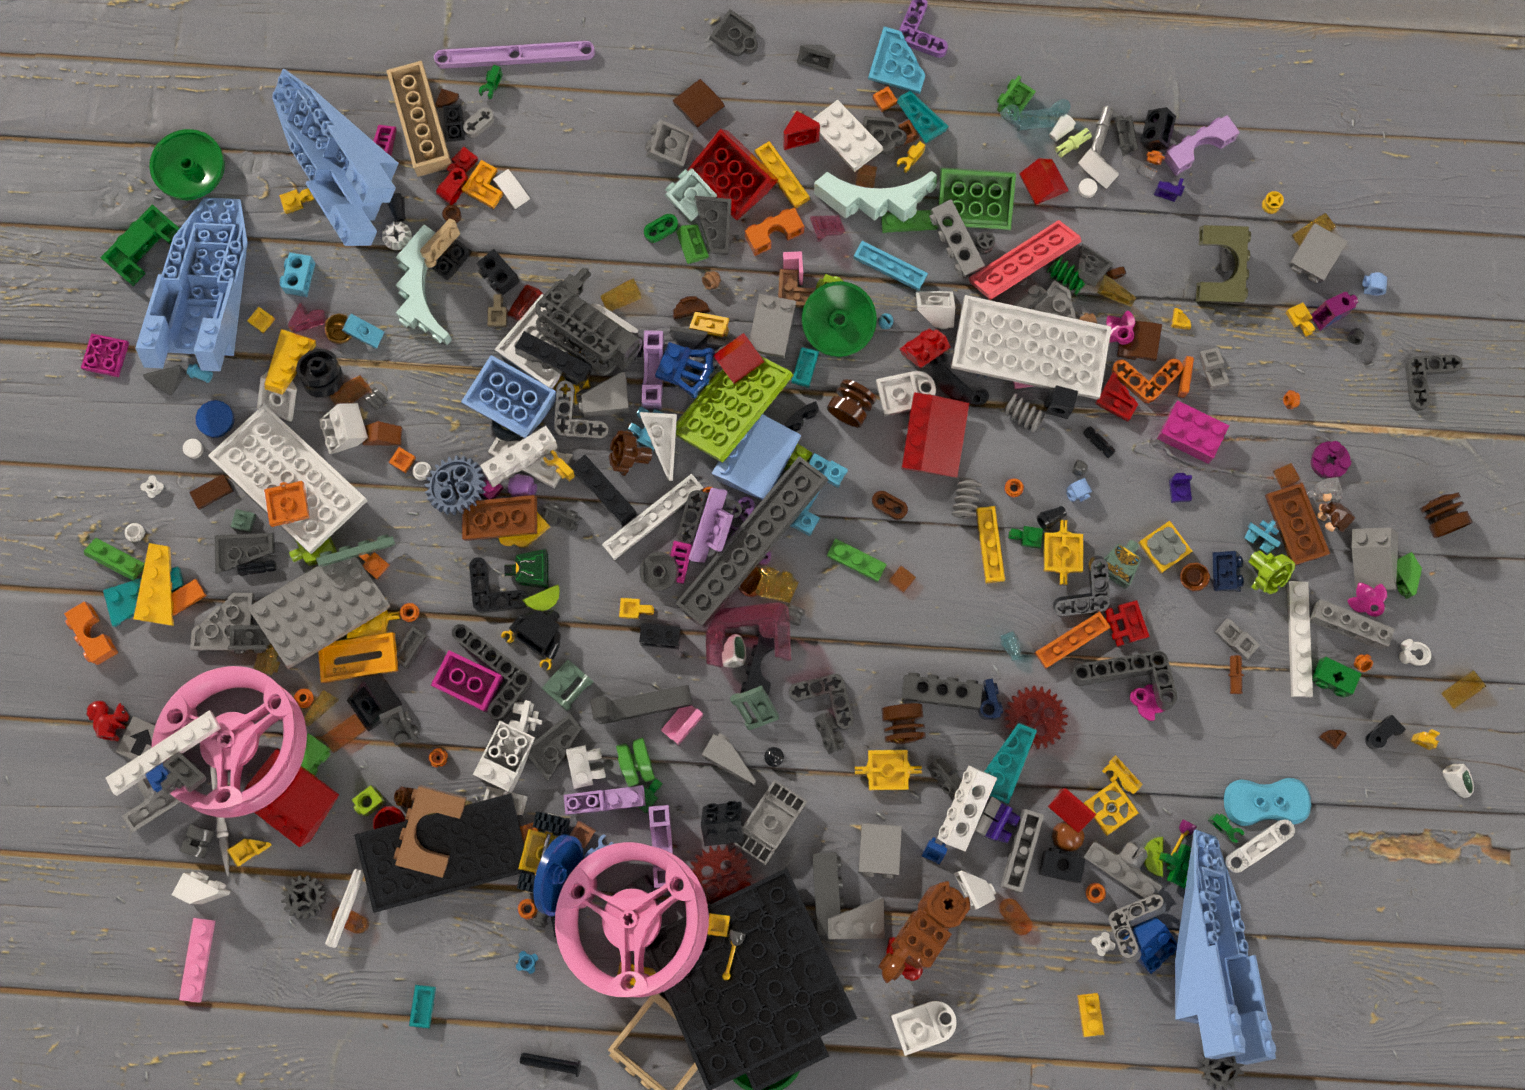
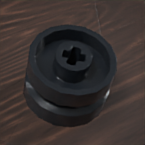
[296,349,345,398]

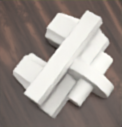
[509,700,543,733]

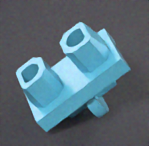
[1244,520,1281,554]

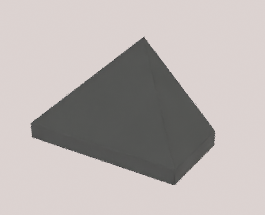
[797,45,836,73]
[670,326,708,350]
[143,365,186,396]

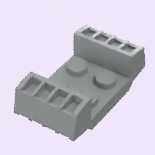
[734,779,808,865]

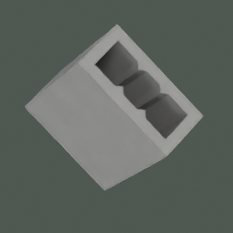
[1288,223,1348,283]
[858,823,902,879]

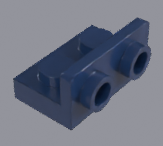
[1212,551,1244,592]

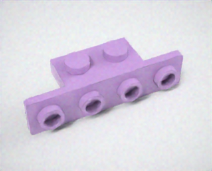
[689,488,734,563]

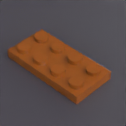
[1265,483,1330,566]
[462,495,537,541]

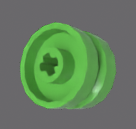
[616,738,655,787]

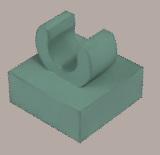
[230,509,256,533]

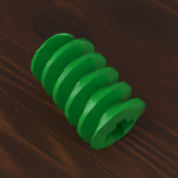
[1047,256,1086,295]

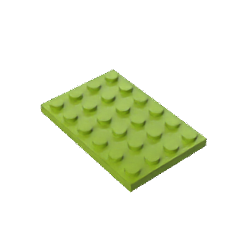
[676,356,794,463]

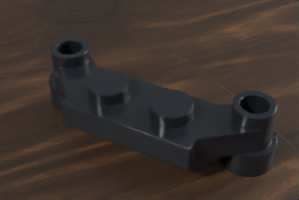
[930,352,989,405]

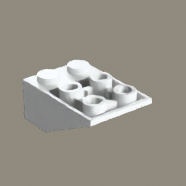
[473,721,535,792]

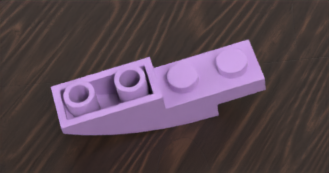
[564,786,646,815]

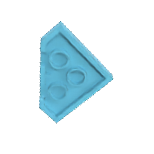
[868,27,925,94]

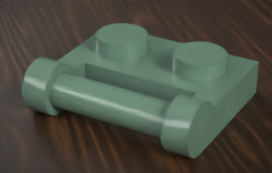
[542,659,594,711]
[730,686,779,730]

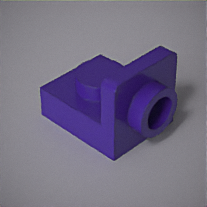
[1154,178,1185,202]
[1169,473,1192,503]

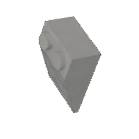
[749,294,796,358]
[1351,528,1399,590]
[702,733,756,787]

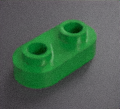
[644,214,678,243]

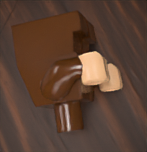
[1317,501,1355,532]

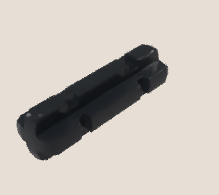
[1083,426,1115,458]
[237,560,276,576]

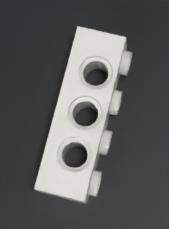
[480,426,558,487]
[937,765,997,852]

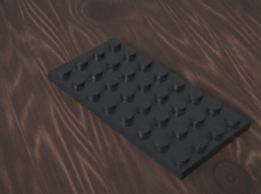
[354,793,529,913]

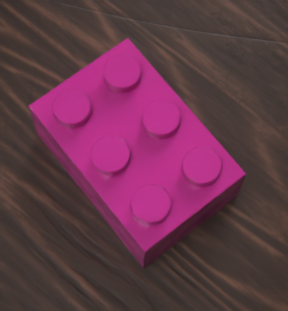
[1157,400,1230,464]
[431,650,504,713]

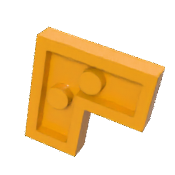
[462,160,503,209]

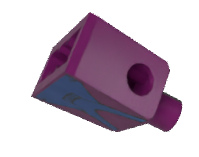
[1311,292,1358,331]

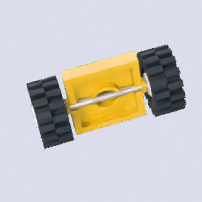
[517,811,571,893]

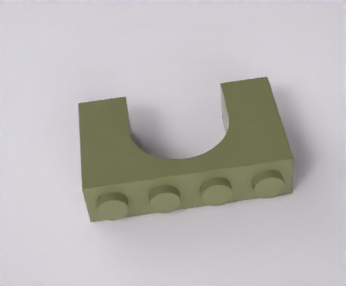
[1196,225,1251,303]

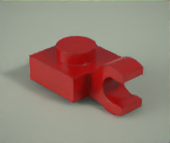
[446,147,478,176]

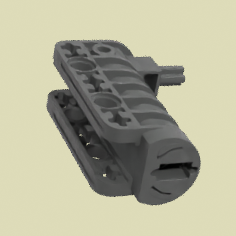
[535,268,642,375]

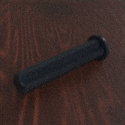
[520,1053,581,1077]

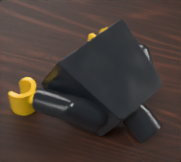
[501,610,561,671]

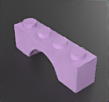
[1164,115,1240,176]
[642,331,664,410]
[649,805,673,888]

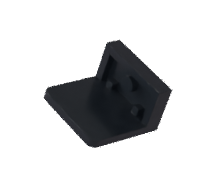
[701,801,744,846]

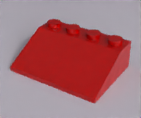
[687,129,779,221]
[901,392,969,478]
[244,748,339,848]

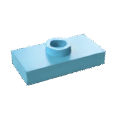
[342,314,385,348]

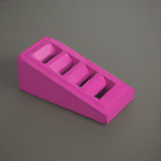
[373,125,397,156]
[670,541,692,584]

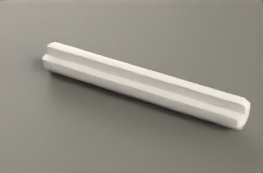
[325,869,364,948]

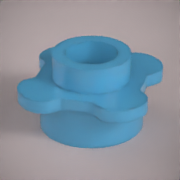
[516,951,538,974]

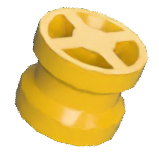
[1262,191,1284,214]

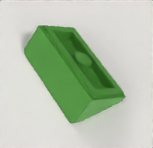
[677,224,709,264]

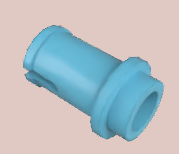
[187,364,213,383]

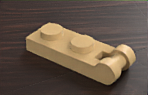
[420,219,460,268]

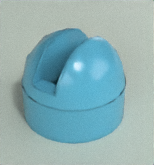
[878,313,894,329]

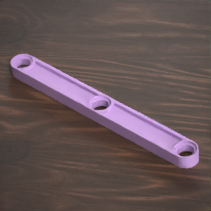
[434,41,595,69]

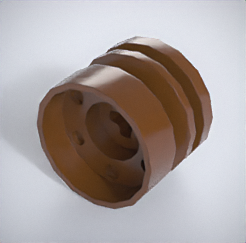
[827,379,877,428]
[1420,492,1473,539]
[881,703,926,744]

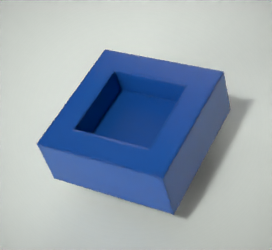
[145,763,169,792]

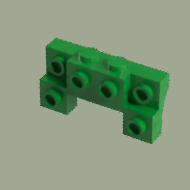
[100,204,180,287]

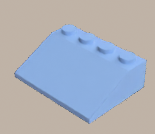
[461,355,556,438]
[712,414,801,500]

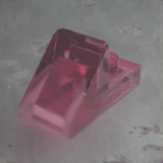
[810,215,845,242]
[288,302,328,333]

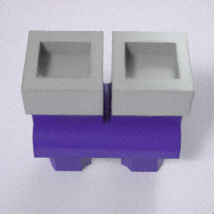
[974,797,1020,843]

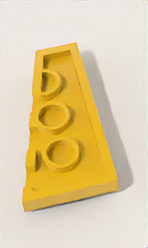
[264,329,316,395]
[133,543,174,626]

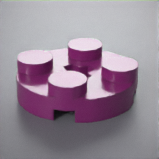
[1311,441,1351,480]

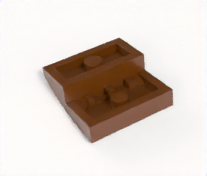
[672,79,725,128]
[1117,321,1162,361]

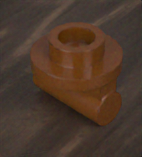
[394,786,414,808]

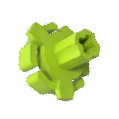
[1248,550,1295,594]

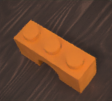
[745,207,804,256]
[64,601,118,665]

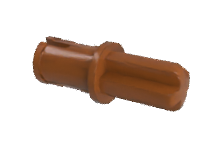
[1228,655,1244,694]

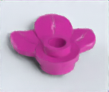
[1106,311,1136,345]
[1348,583,1387,617]
[1130,684,1165,721]

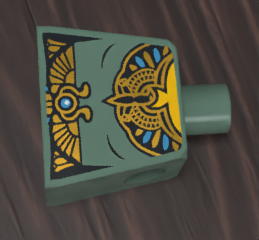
[1096,540,1141,589]

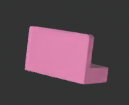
[783,251,803,286]
[661,705,704,746]

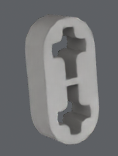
[463,108,495,138]

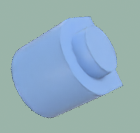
[1362,272,1387,296]
[1066,478,1092,502]

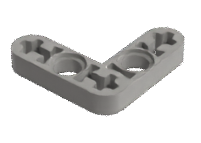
[554,381,610,438]
[1109,894,1166,963]

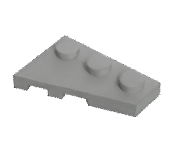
[828,897,885,939]

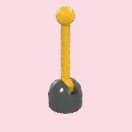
[722,930,746,980]

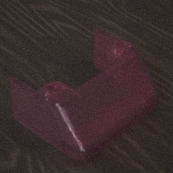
[706,602,791,668]

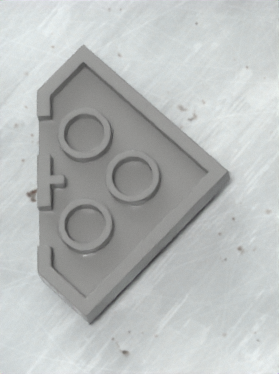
[1033,280,1076,319]
[190,593,255,651]

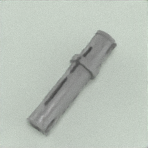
[1091,106,1114,155]

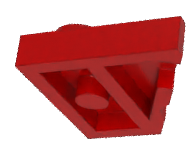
[1095,372,1138,422]

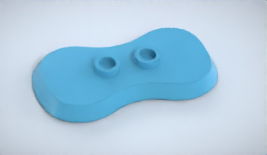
[1224,778,1311,826]

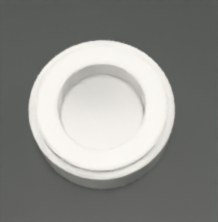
[1078,178,1097,198]
[183,439,204,459]

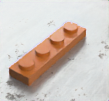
[1035,611,1111,669]

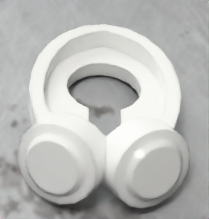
[1399,639,1431,666]

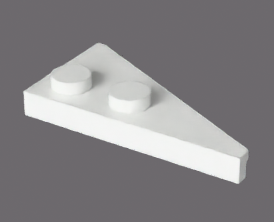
[640,412,677,481]

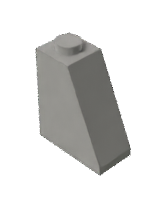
[579,372,630,418]

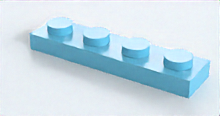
[853,241,928,291]

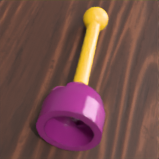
[1166,819,1197,865]

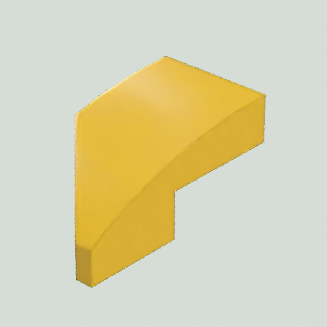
[226,839,272,867]

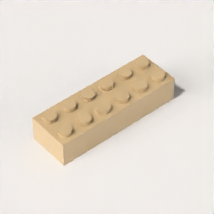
[386,61,452,177]

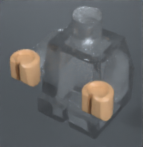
[1307,477,1343,512]

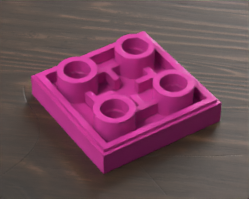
[81,333,129,378]

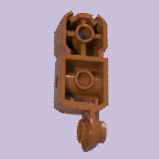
[878,881,970,983]

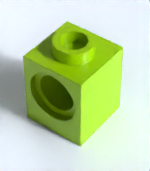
[352,785,386,817]

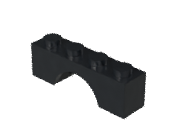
[515,331,592,388]
[570,455,637,527]
[741,621,786,695]

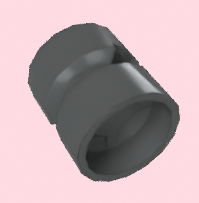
[179,824,215,859]

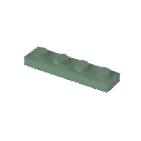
[316,534,395,567]

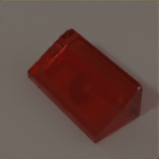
[508,284,544,321]

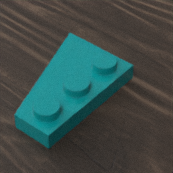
[897,91,949,143]

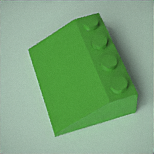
[938,168,1016,230]

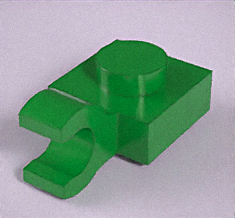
[479,65,503,99]
[1008,526,1043,549]
[638,779,663,814]
[1208,814,1245,843]

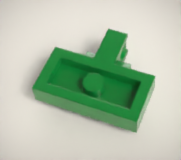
[1159,844,1191,889]

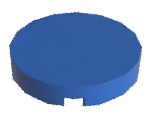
[195,400,235,438]

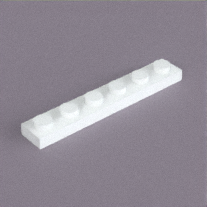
[602,474,704,560]
[1287,581,1313,698]
[106,710,221,796]

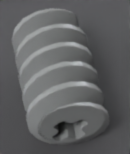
[1004,394,1046,433]
[952,477,982,519]

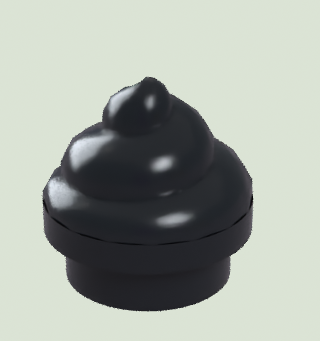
[764,747,784,767]

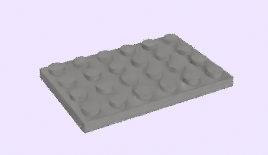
[247,557,391,669]

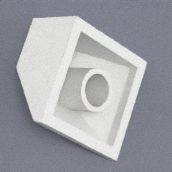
[916,291,955,329]
[257,371,297,422]
[954,870,996,910]

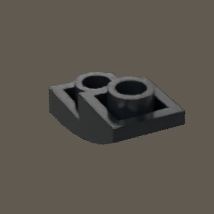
[443,104,465,142]
[433,240,472,280]
[785,401,819,432]

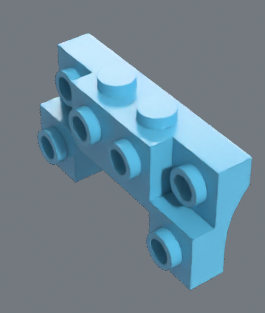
[791,453,848,536]

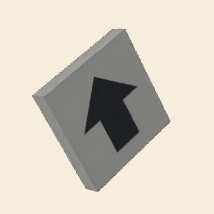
[115,716,155,760]

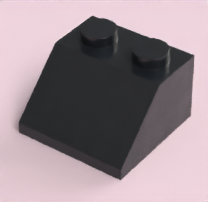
[347,673,403,732]

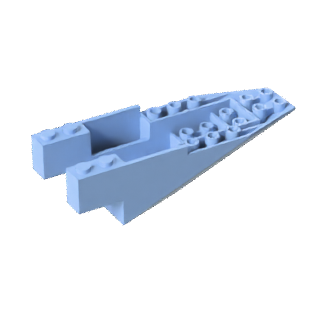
[272,69,399,246]
[135,197,248,371]
[1175,830,1276,1065]

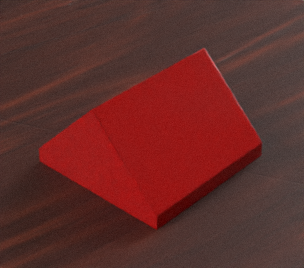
[783,111,820,150]
[1019,158,1068,206]
[713,333,764,384]
[1048,788,1097,833]

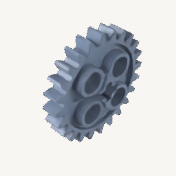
[425,455,487,516]

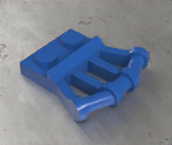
[655,342,715,399]

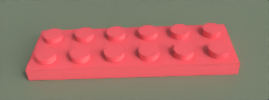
[969,220,1082,300]

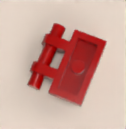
[1105,600,1150,647]

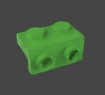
[997,75,1036,122]

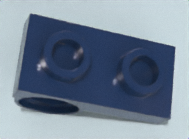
[978,678,1003,720]

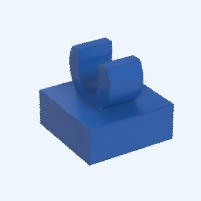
[922,837,948,865]

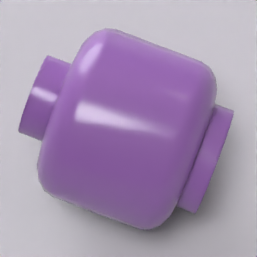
[508,474,537,497]

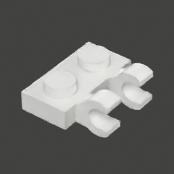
[566,745,606,789]

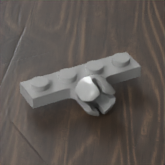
[122,777,203,833]
[1083,839,1163,898]

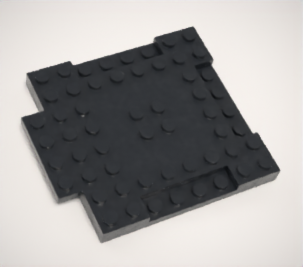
[645,868,858,1090]

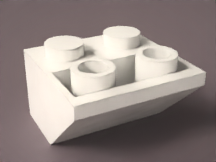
[319,403,368,454]
[172,871,231,904]

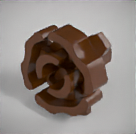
[609,430,652,476]

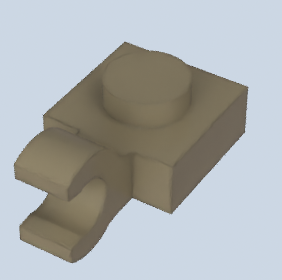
[487,294,508,327]

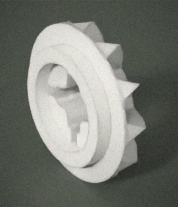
[382,221,412,250]

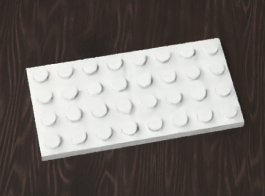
[951,295,1112,400]
[208,404,367,554]

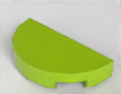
[523,584,560,611]
[1143,837,1163,877]

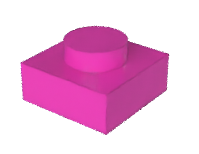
[482,478,504,500]

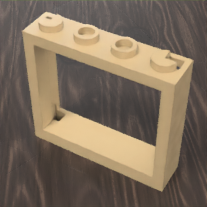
[608,994,698,1090]

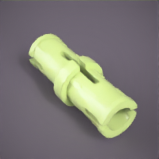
[1055,128,1092,158]

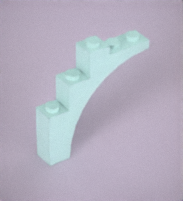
[814,171,937,223]
[396,224,452,345]

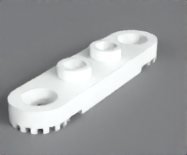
[1225,820,1295,873]

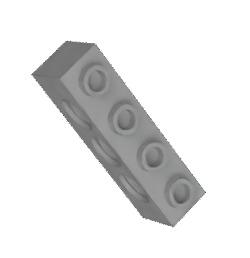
[929,199,985,278]
[1310,599,1395,650]
[1000,809,1044,893]

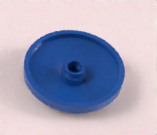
[533,834,583,916]

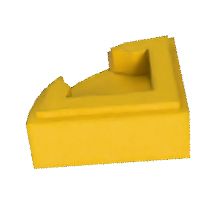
[1171,308,1191,330]

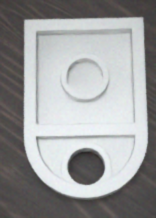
[876,371,936,417]
[891,1001,956,1056]

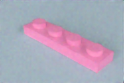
[179,918,215,1002]

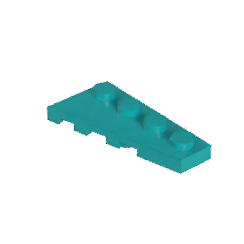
[103,566,184,627]
[972,723,1037,804]

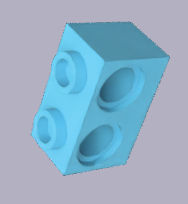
[280,252,315,297]

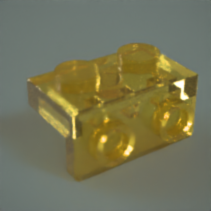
[755,567,799,603]
[253,645,280,677]

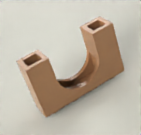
[394,785,467,878]

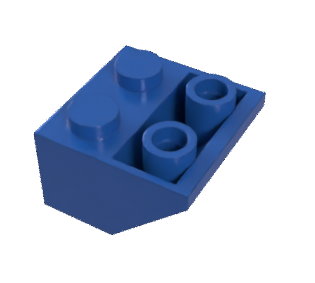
[1122,917,1177,974]

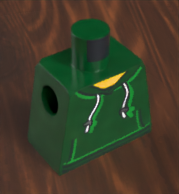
[504,549,549,589]

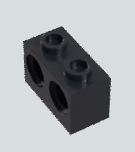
[1140,107,1176,152]
[477,249,520,295]
[639,623,681,650]

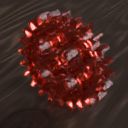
[1003,686,1068,750]
[690,845,752,905]

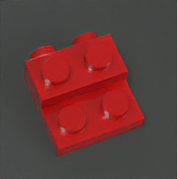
[899,328,951,368]

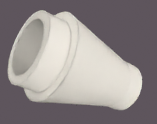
[1049,114,1076,142]

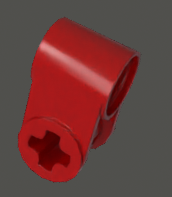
[436,168,469,205]

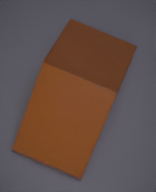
[363,421,402,446]

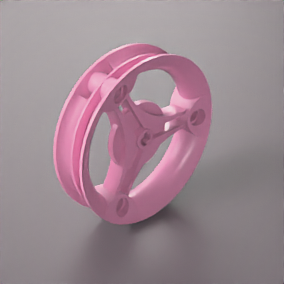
[152,666,307,818]
[555,842,709,997]

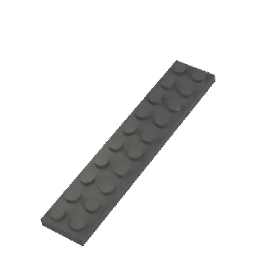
[676,456,829,628]

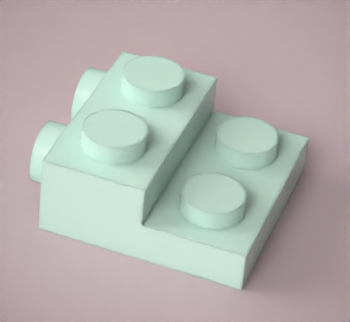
[664,169,717,222]

